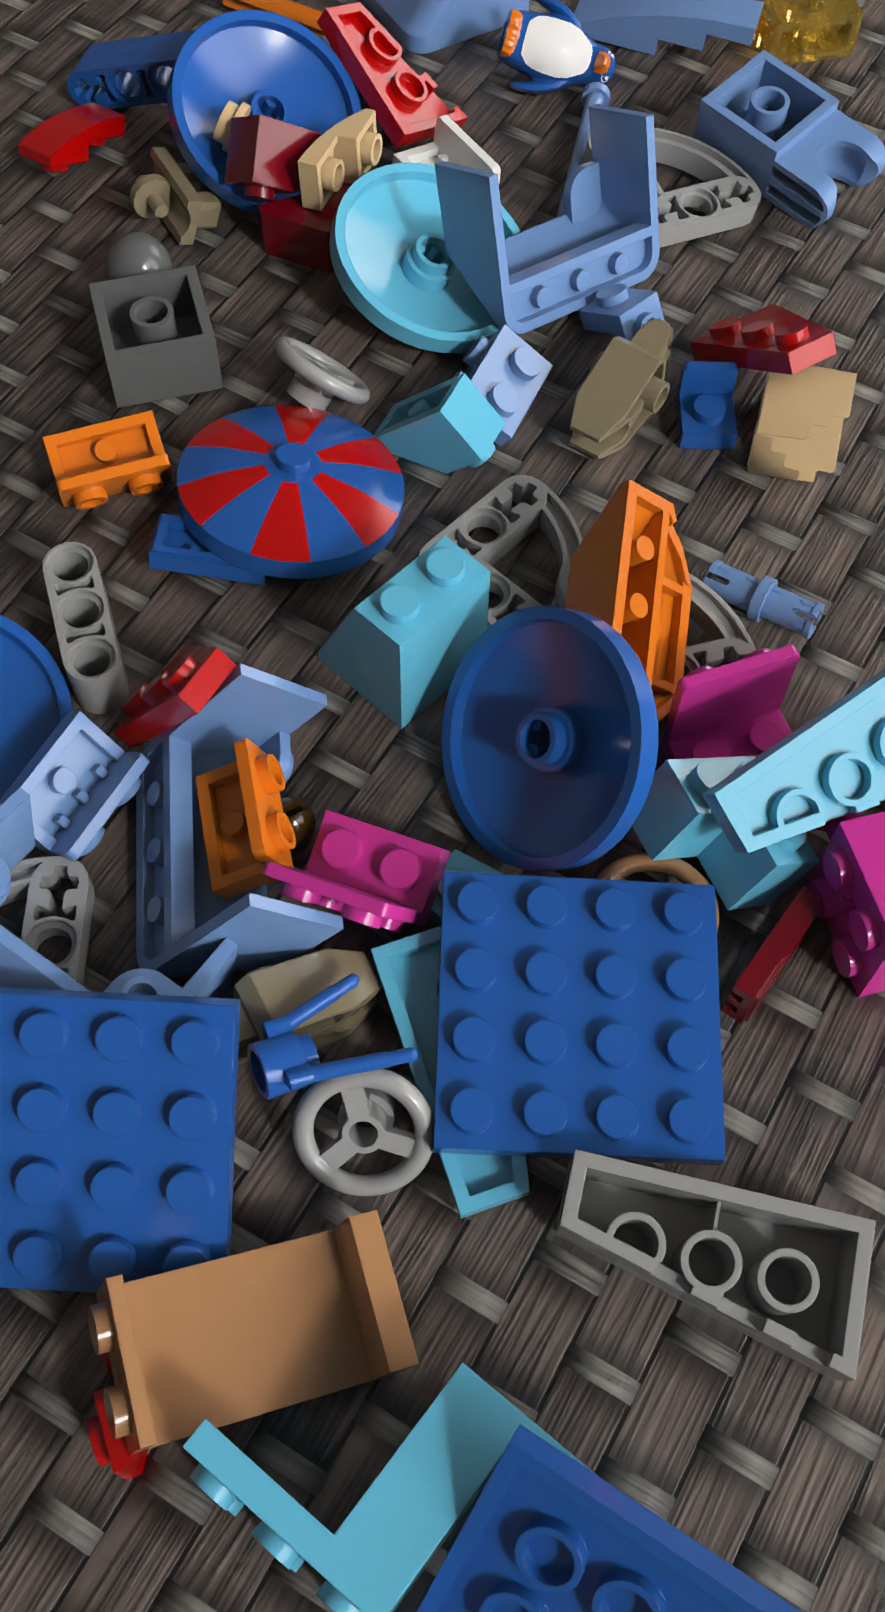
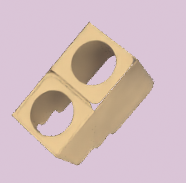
[747,365,857,482]

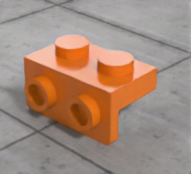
[42,410,172,510]
[195,738,296,899]

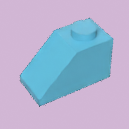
[374,373,505,474]

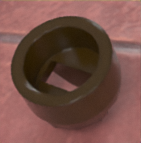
[281,796,316,853]

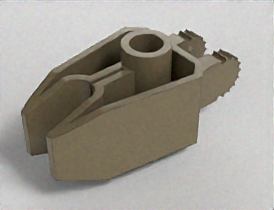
[570,318,673,459]
[233,949,383,1065]

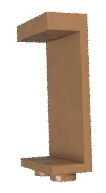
[87,1210,419,1455]

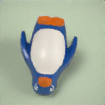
[497,0,616,95]

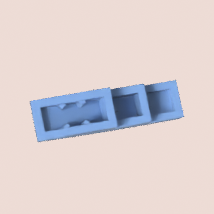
[574,0,764,56]

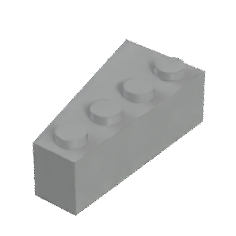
[555,1149,876,1381]

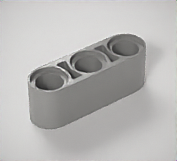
[42,542,129,714]

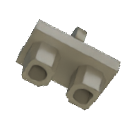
[130,147,221,245]

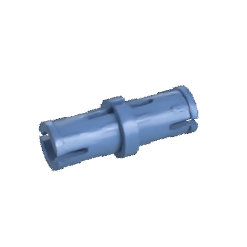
[703,559,825,639]

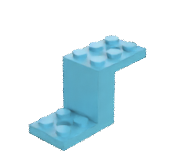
[183,1363,597,1612]

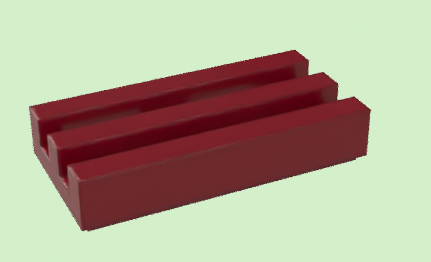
[722,886,824,1024]

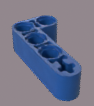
[67,30,196,109]

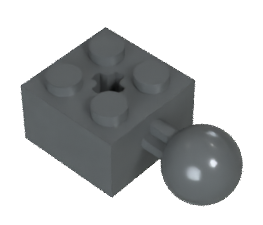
[89,232,223,408]

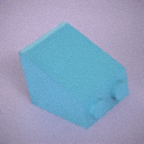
[318,536,491,729]

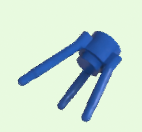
[248,974,418,1100]

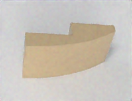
[297,108,383,211]

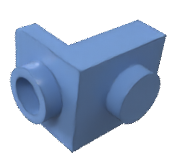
[579,283,664,341]

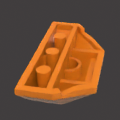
[565,479,692,722]

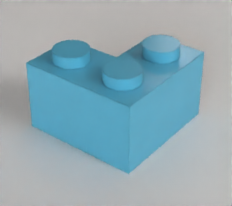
[632,756,820,910]

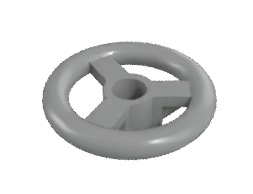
[274,336,370,411]
[292,1068,434,1196]

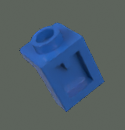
[676,361,738,449]

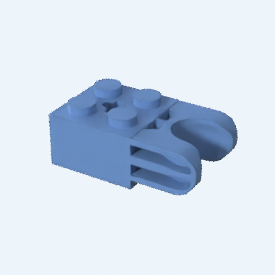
[693,50,885,228]

